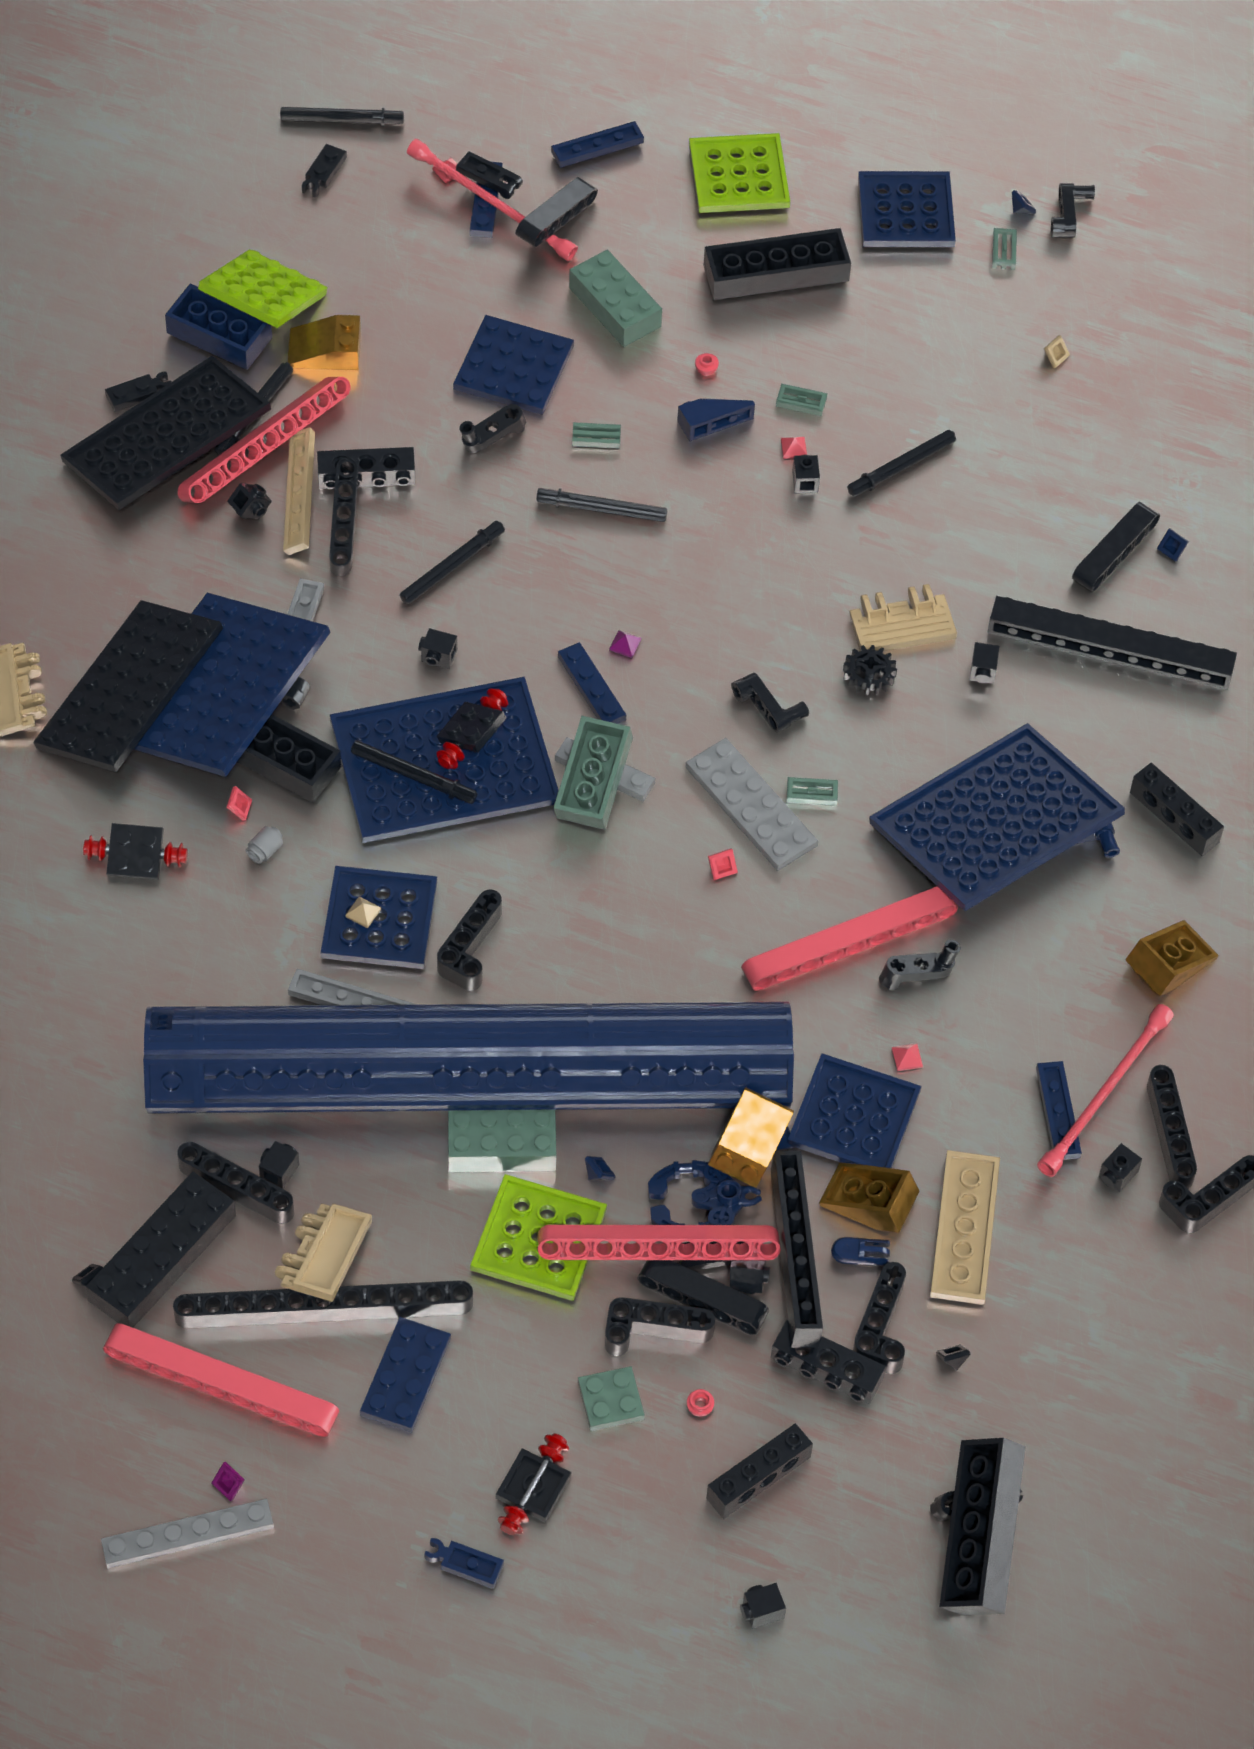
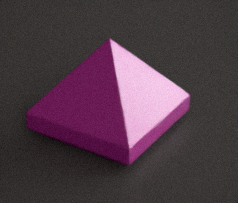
[609,630,641,658]
[211,1462,245,1501]

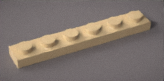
[283,427,315,555]

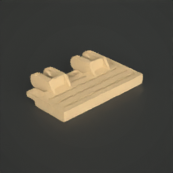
[849,584,957,651]
[0,643,47,736]
[274,1203,372,1302]

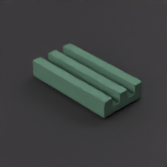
[992,228,1017,270]
[776,383,828,416]
[572,422,621,449]
[786,777,838,806]

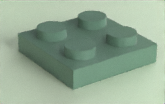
[578,1366,645,1431]

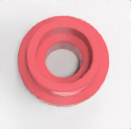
[695,353,719,376]
[687,1389,714,1417]

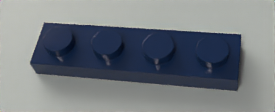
[551,121,644,168]
[470,162,503,238]
[558,642,626,724]
[1036,1061,1082,1160]

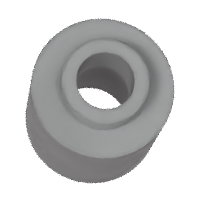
[245,826,283,864]

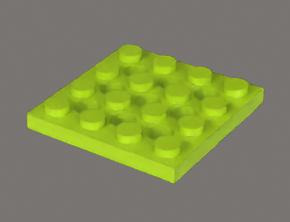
[689,133,790,213]
[198,249,328,328]
[470,1174,607,1301]

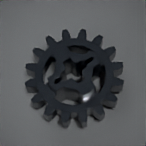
[843,645,897,695]

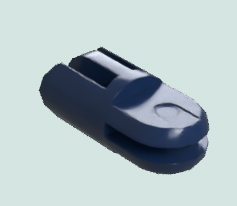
[831,1237,890,1267]

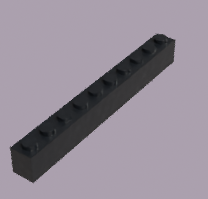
[987,596,1237,690]

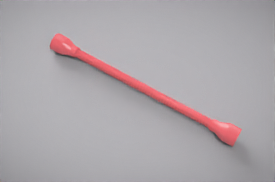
[407,138,578,262]
[1037,1004,1174,1177]

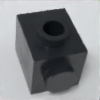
[792,455,820,493]
[418,628,458,669]
[970,642,1000,684]
[259,1141,299,1189]
[1098,1143,1142,1192]
[730,1260,770,1294]
[740,1583,786,1629]

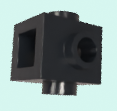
[227,483,272,520]

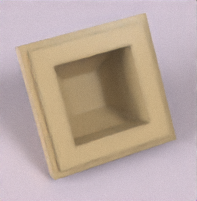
[1044,335,1070,368]
[345,896,381,928]

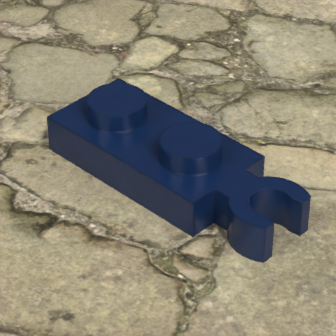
[424,1538,504,1589]

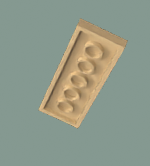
[930,1150,1000,1305]

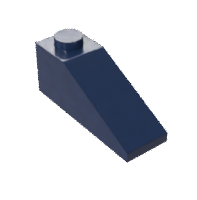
[677,399,755,441]

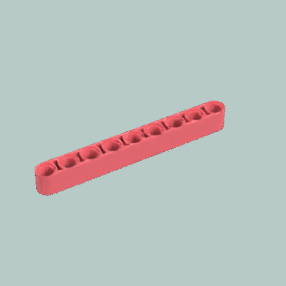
[178,377,351,503]
[741,886,958,991]
[537,1225,781,1260]
[103,1323,339,1437]

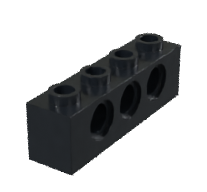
[317,447,415,489]
[1130,762,1224,856]
[771,1320,886,1405]
[706,1423,813,1519]

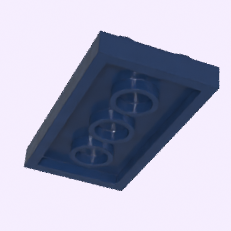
[360,1317,451,1433]

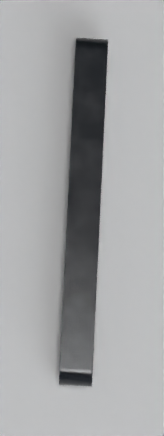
[173,1281,473,1328]

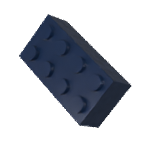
[165,283,272,370]

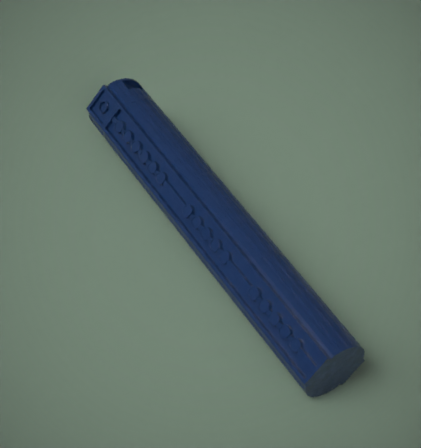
[143,1002,794,1114]

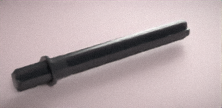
[280,107,404,126]
[214,362,293,455]
[847,430,956,497]
[536,488,668,522]
[400,521,505,604]
[351,740,478,804]

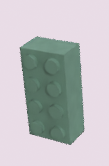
[569,249,662,347]
[554,716,633,830]
[448,1110,556,1172]

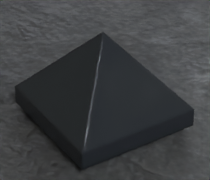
[72,1264,103,1286]
[936,1344,970,1371]

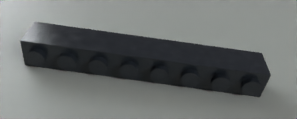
[771,1151,823,1348]

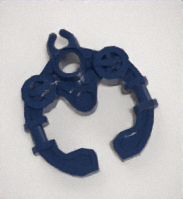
[648,1160,762,1225]

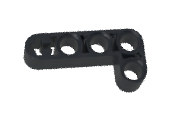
[437,889,502,991]
[1159,1155,1254,1233]
[853,1262,906,1374]
[605,1297,715,1356]

